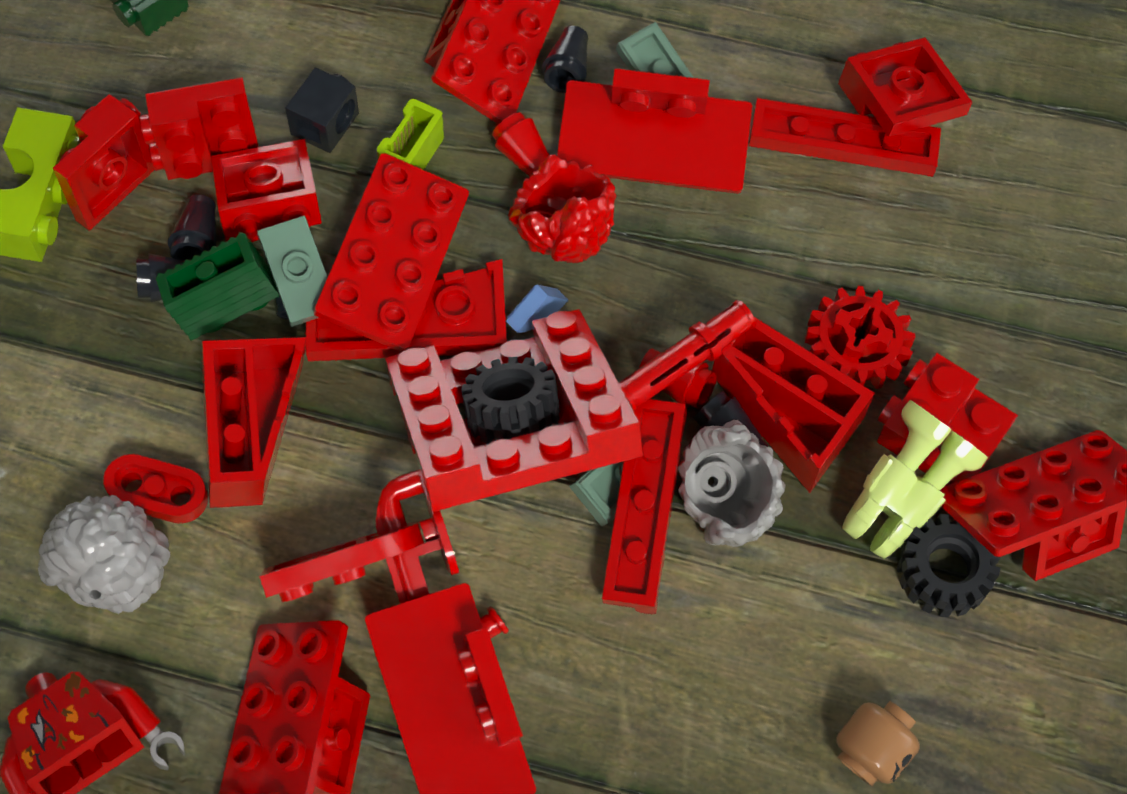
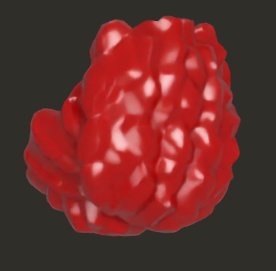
[508,155,617,263]

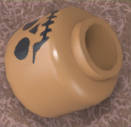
[836,701,920,786]

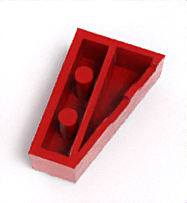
[712,317,875,493]
[202,337,306,508]

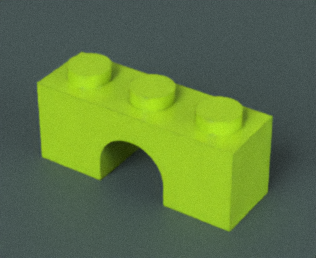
[0,107,81,262]

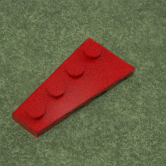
[306,259,507,361]

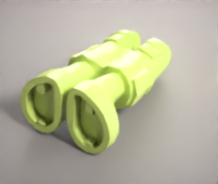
[842,400,988,559]

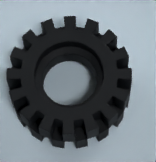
[461,357,560,445]
[897,514,1001,617]

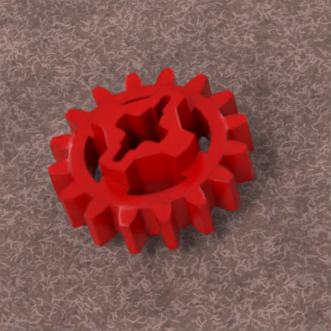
[804,286,916,389]

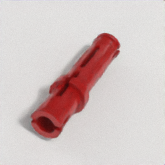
[618,300,756,411]

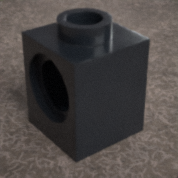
[285,67,359,154]

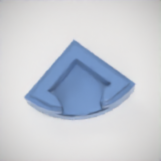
[506,284,568,333]

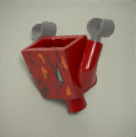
[0,671,185,794]

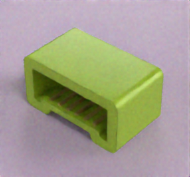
[377,99,444,170]

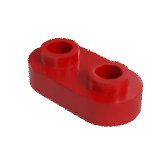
[103,454,208,524]

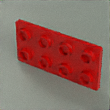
[424,0,560,124]
[557,68,752,194]
[313,153,469,352]
[940,430,1127,581]
[365,583,536,794]
[219,620,371,794]

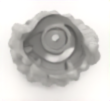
[678,420,785,547]
[38,495,171,614]

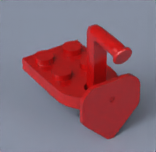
[259,469,509,638]

